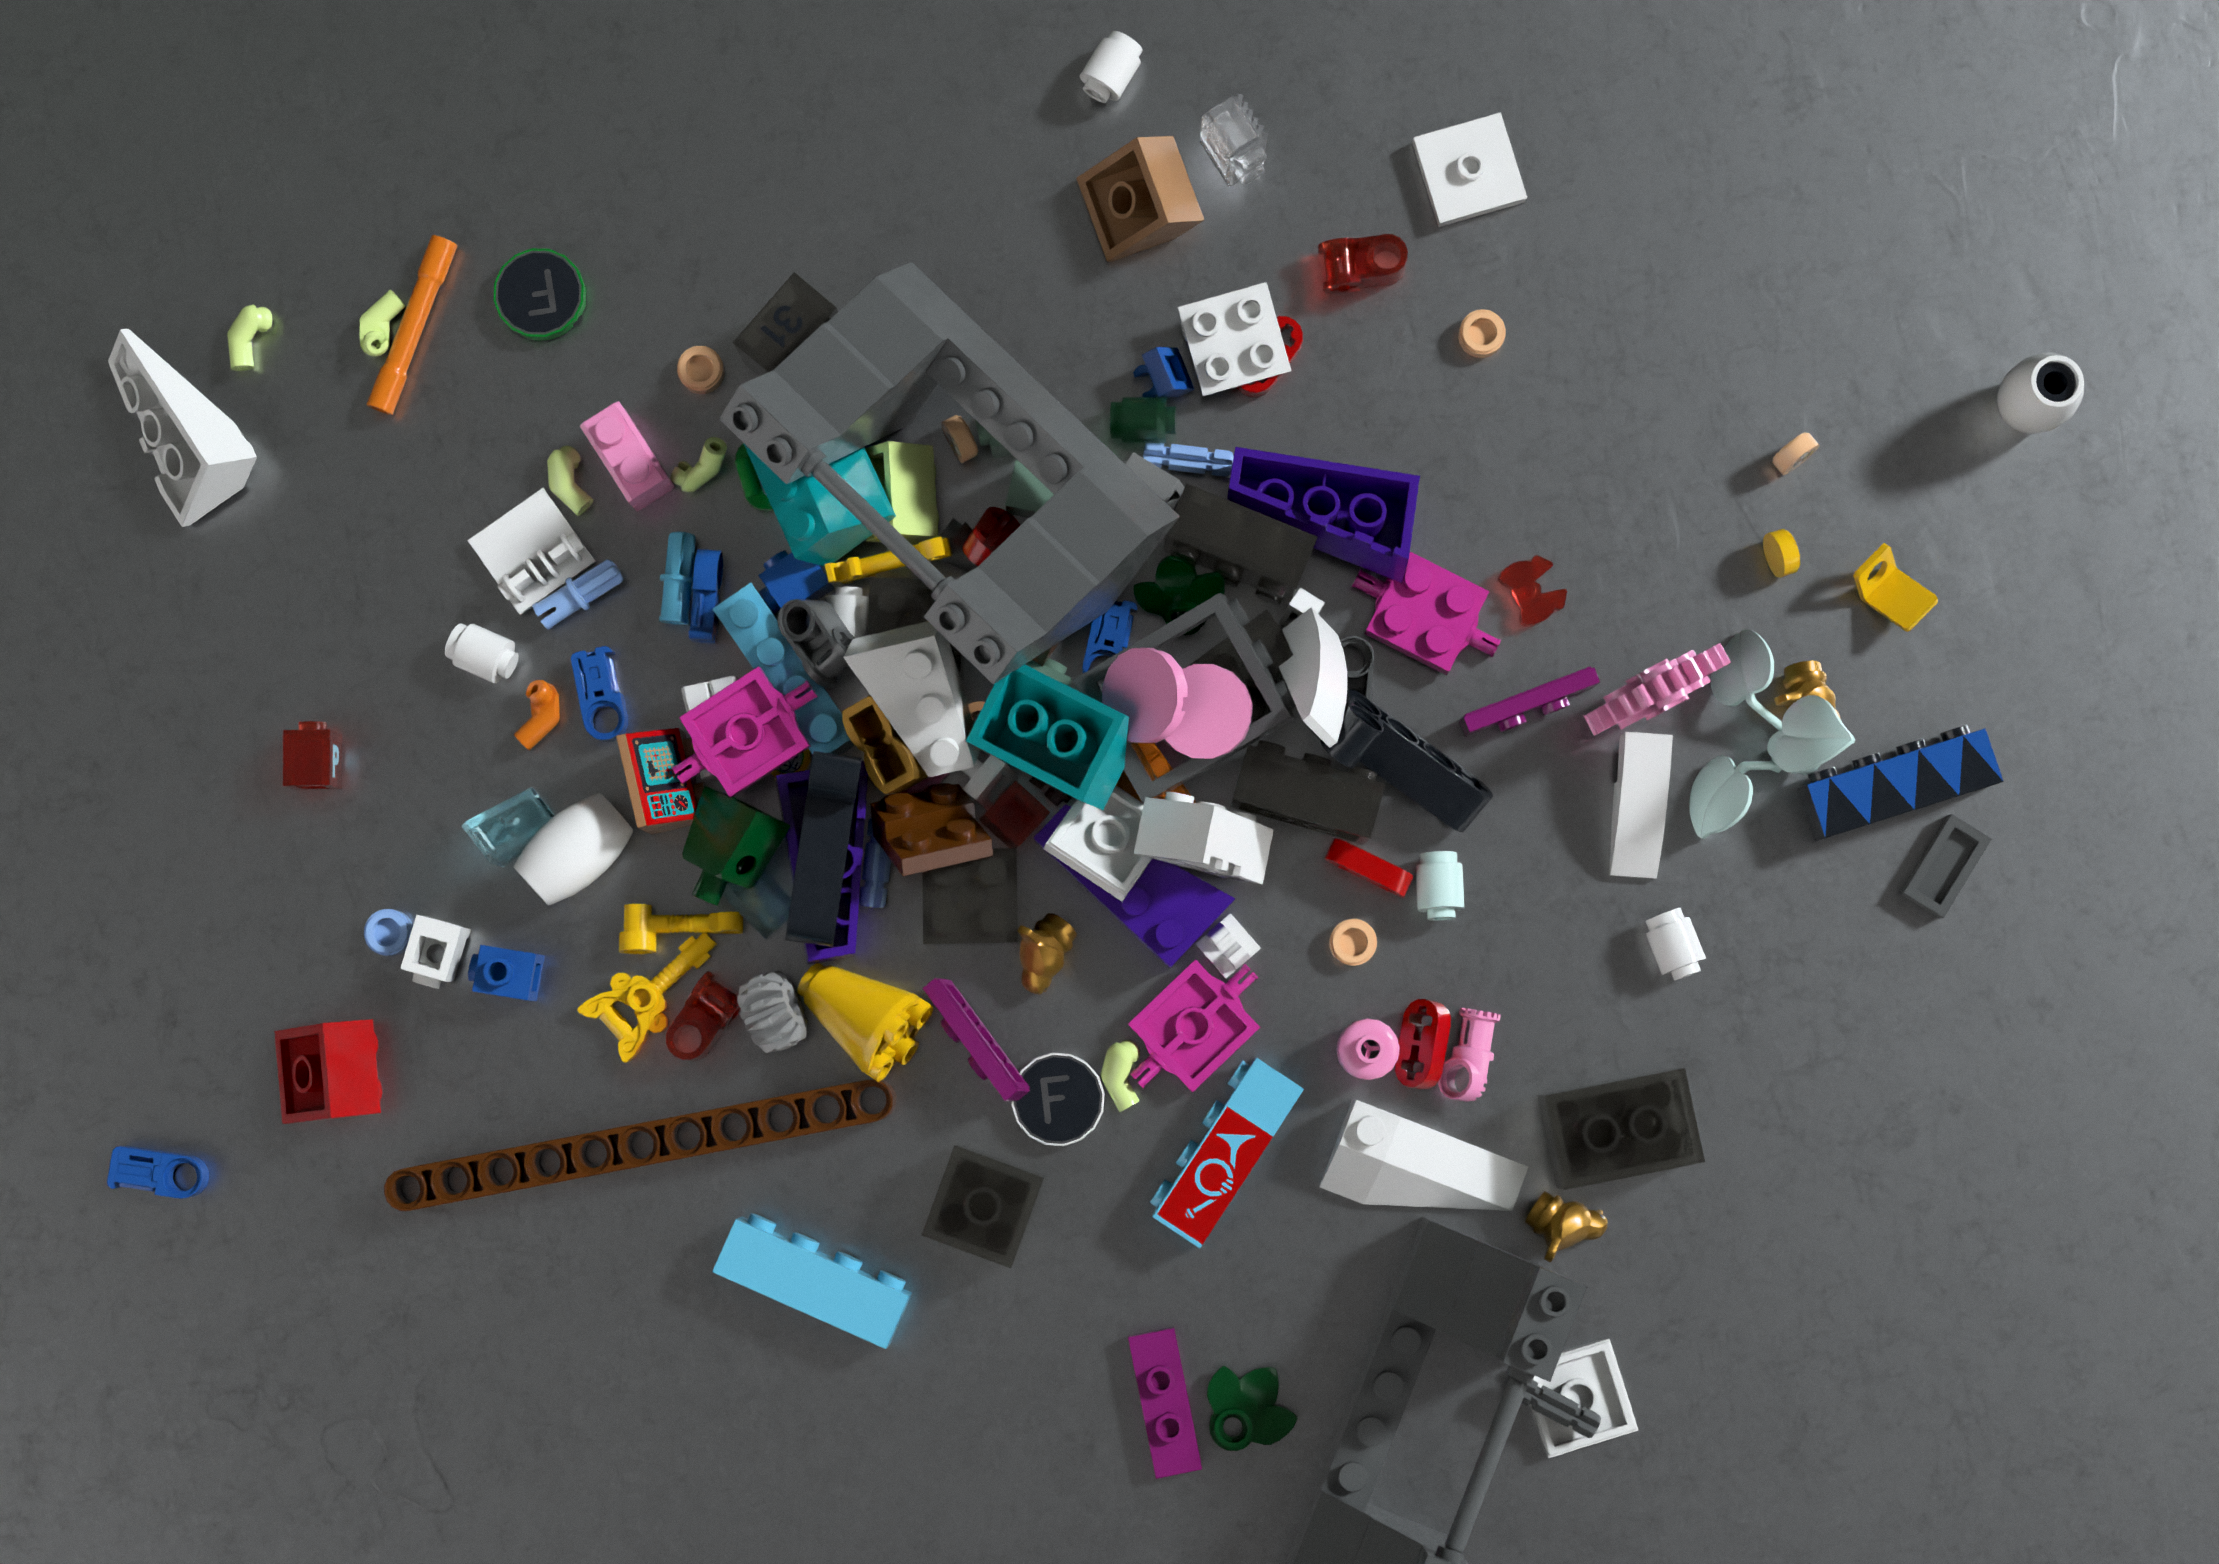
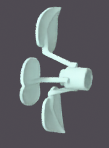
[1689,629,1855,839]

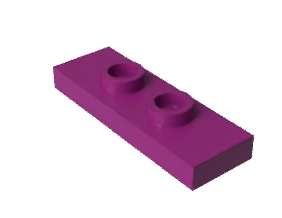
[1459,666,1600,737]
[922,978,1030,1101]
[1128,1327,1202,1479]

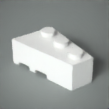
[843,621,980,777]
[1134,791,1274,884]

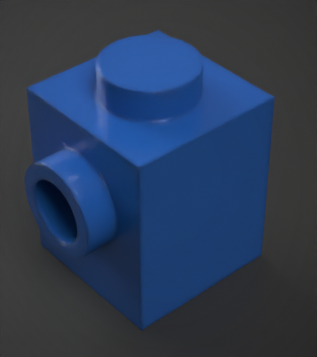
[758,550,835,614]
[468,945,545,1001]

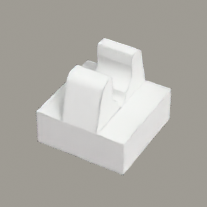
[961,755,1019,812]
[1195,913,1261,980]

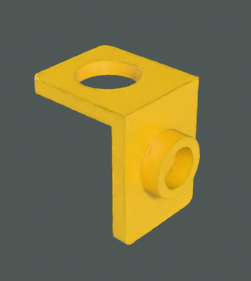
[1853,543,1938,632]

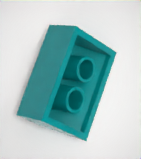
[744,444,896,566]
[966,664,1129,810]

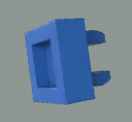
[1133,347,1195,399]

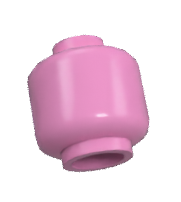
[1336,1018,1400,1080]

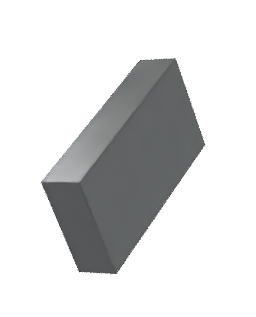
[1899,814,1992,919]

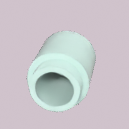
[1415,851,1465,921]

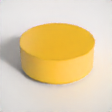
[1763,529,1800,578]

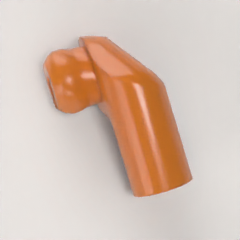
[514,680,560,751]

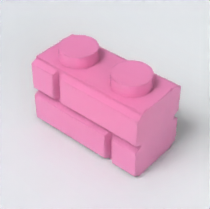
[580,401,675,511]

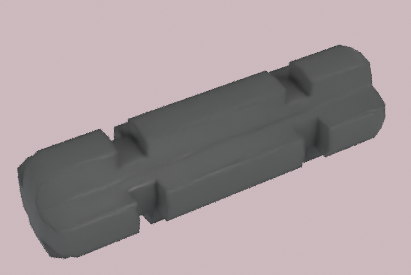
[1522,1380,1601,1438]

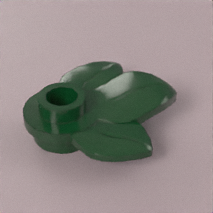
[1133,556,1225,636]
[1207,1366,1298,1451]

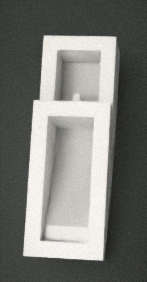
[1279,607,1347,748]
[1609,732,1673,879]

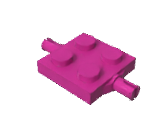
[1352,552,1501,676]
[672,666,818,798]
[1128,959,1261,1093]

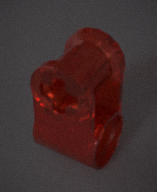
[1317,234,1408,294]
[666,970,741,1062]

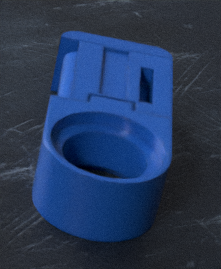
[689,549,723,644]
[1082,600,1138,673]
[571,646,628,742]
[107,1146,209,1199]

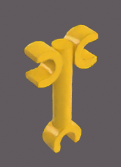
[824,537,952,584]

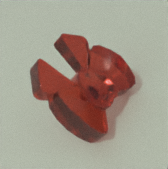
[1498,555,1567,627]

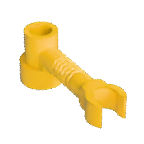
[618,904,743,955]

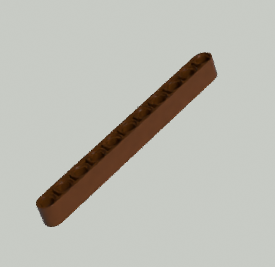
[384,1079,896,1211]

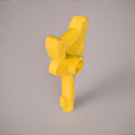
[577,933,717,1063]

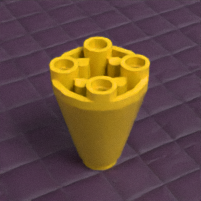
[797,963,934,1082]

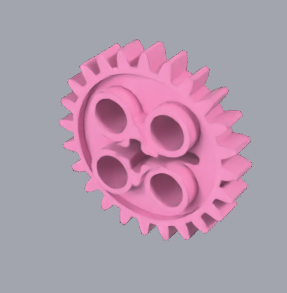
[1584,643,1731,736]

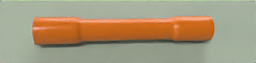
[366,235,458,415]

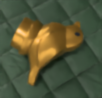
[1774,661,1840,718]
[1017,913,1077,995]
[1525,1191,1608,1263]

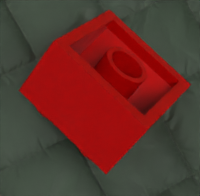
[274,1019,382,1124]

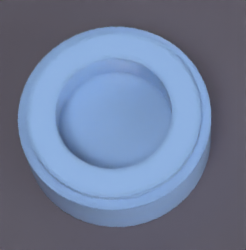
[364,909,413,956]

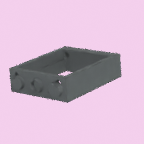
[1073,593,1296,803]

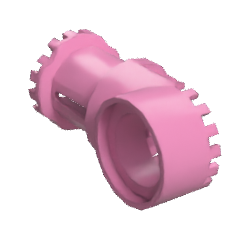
[1438,1008,1501,1102]

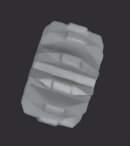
[737,970,808,1053]

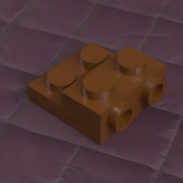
[870,783,993,876]

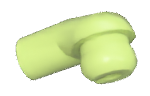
[359,289,406,357]
[227,304,272,371]
[670,437,727,492]
[547,445,593,516]
[1100,1040,1140,1112]

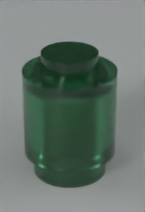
[1110,397,1177,444]

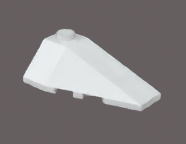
[108,329,257,527]
[1319,1099,1528,1211]

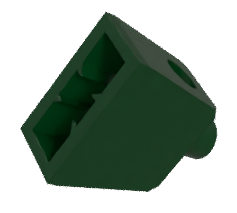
[682,786,790,906]

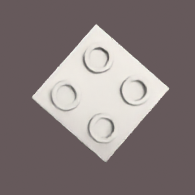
[1178,282,1292,396]
[467,488,596,615]

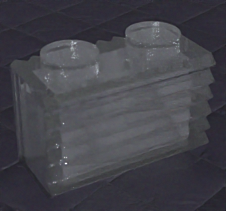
[1200,93,1269,187]

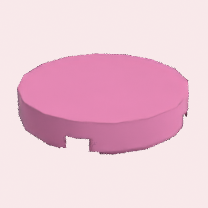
[1102,648,1188,743]
[1165,664,1252,759]

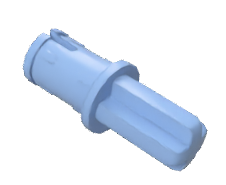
[532,559,623,630]

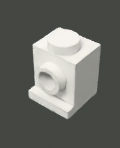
[400,914,472,989]

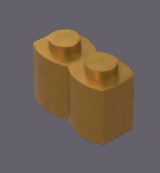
[842,695,928,794]

